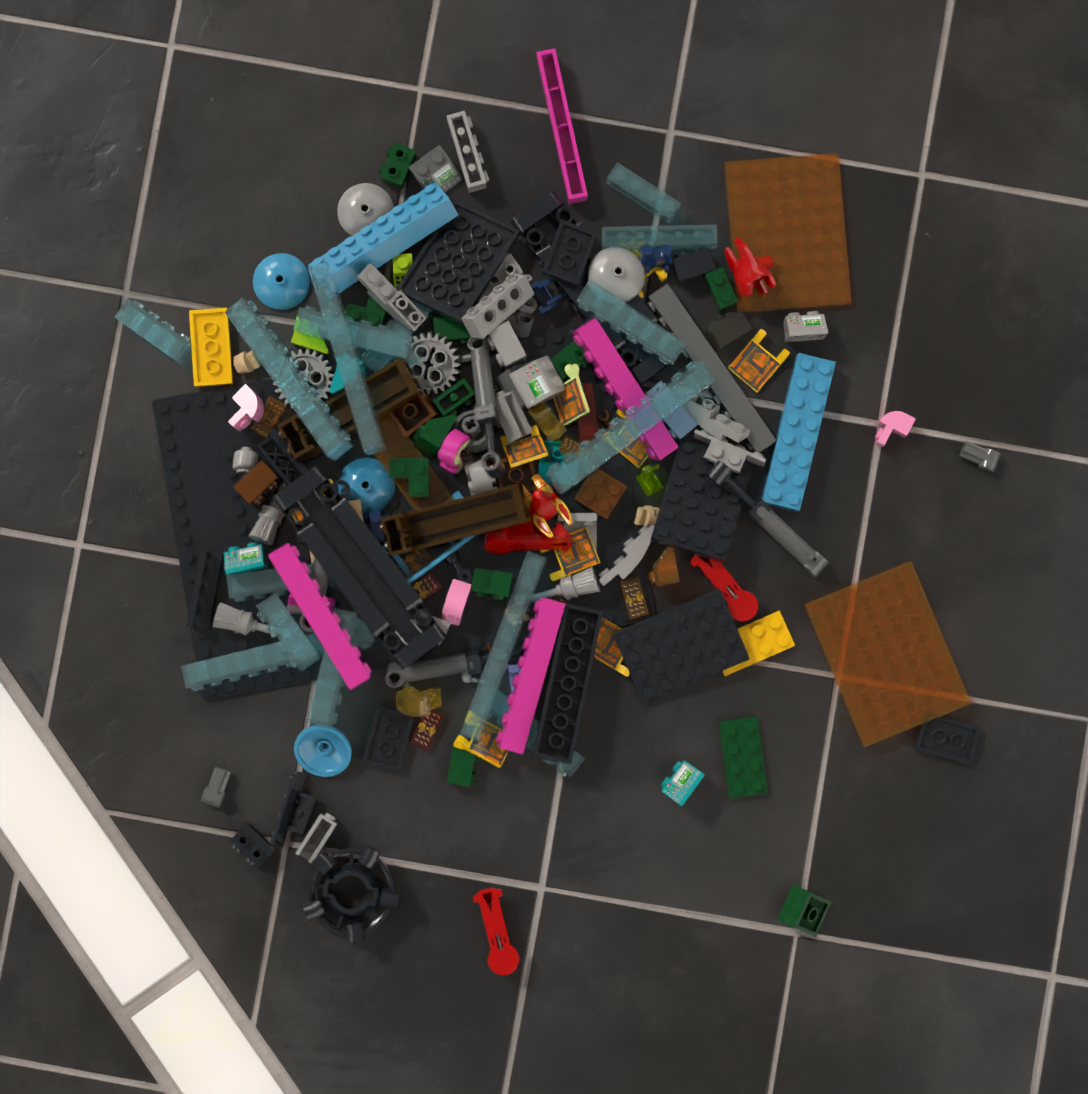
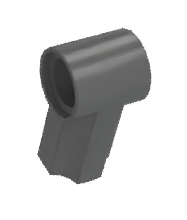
[502,311,534,338]
[959,441,1001,472]
[201,767,231,808]

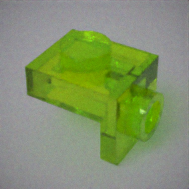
[636,464,663,497]

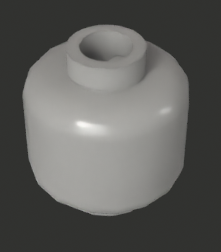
[232,447,259,477]

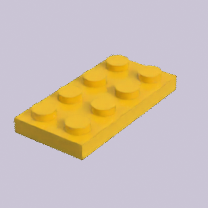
[189,308,233,387]
[722,610,795,677]

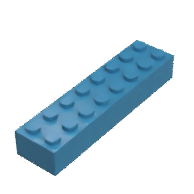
[308,182,458,299]
[761,353,836,512]

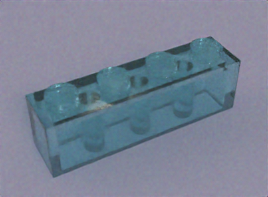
[606,162,681,224]
[115,299,191,364]
[256,593,320,671]

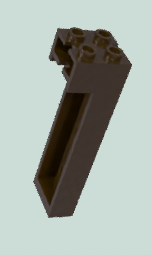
[277,357,424,461]
[380,483,531,556]

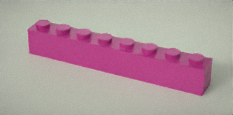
[536,48,588,204]
[572,318,678,461]
[268,543,371,690]
[496,597,565,754]

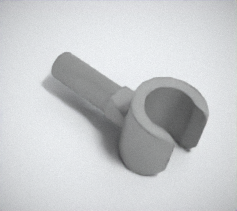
[462,672,489,684]

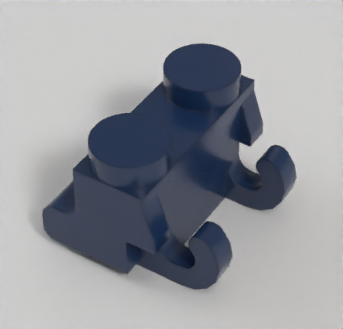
[641,245,672,273]
[530,278,563,315]
[363,511,392,543]

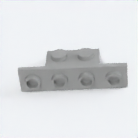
[694,429,766,474]

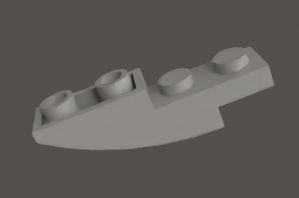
[356,263,426,332]
[678,390,750,443]
[598,524,654,586]

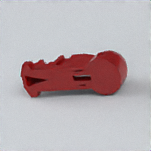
[484,519,572,554]
[690,554,758,621]
[473,887,519,975]

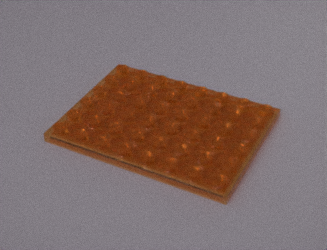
[724,153,851,313]
[804,561,971,747]

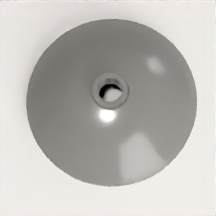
[337,183,394,236]
[587,247,645,304]

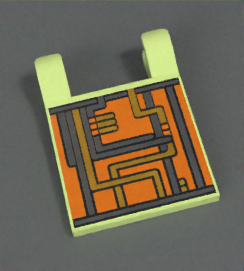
[554,364,590,426]

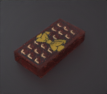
[411,572,443,601]
[410,708,443,751]

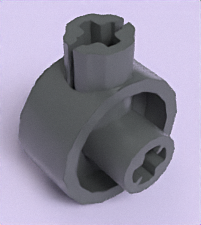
[453,404,494,453]

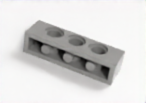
[461,274,534,339]

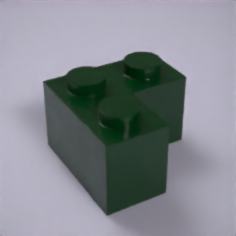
[343,295,387,334]
[389,458,430,499]
[471,568,513,601]

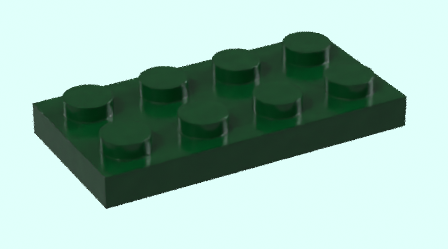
[718,717,767,798]

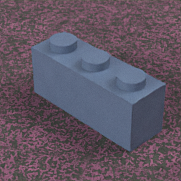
[645,381,698,441]

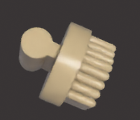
[234,350,261,374]
[634,505,659,527]

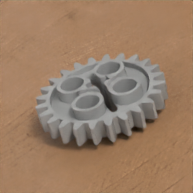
[400,332,461,395]
[273,349,334,411]

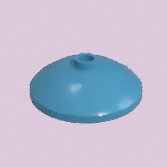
[253,253,310,310]
[338,458,395,514]
[294,725,352,777]

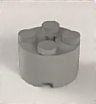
[465,460,498,496]

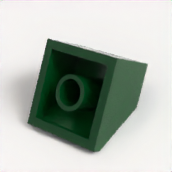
[412,415,458,458]
[777,884,832,937]

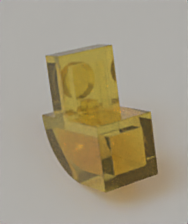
[528,402,567,442]
[396,686,441,717]

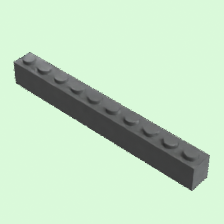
[647,284,777,453]

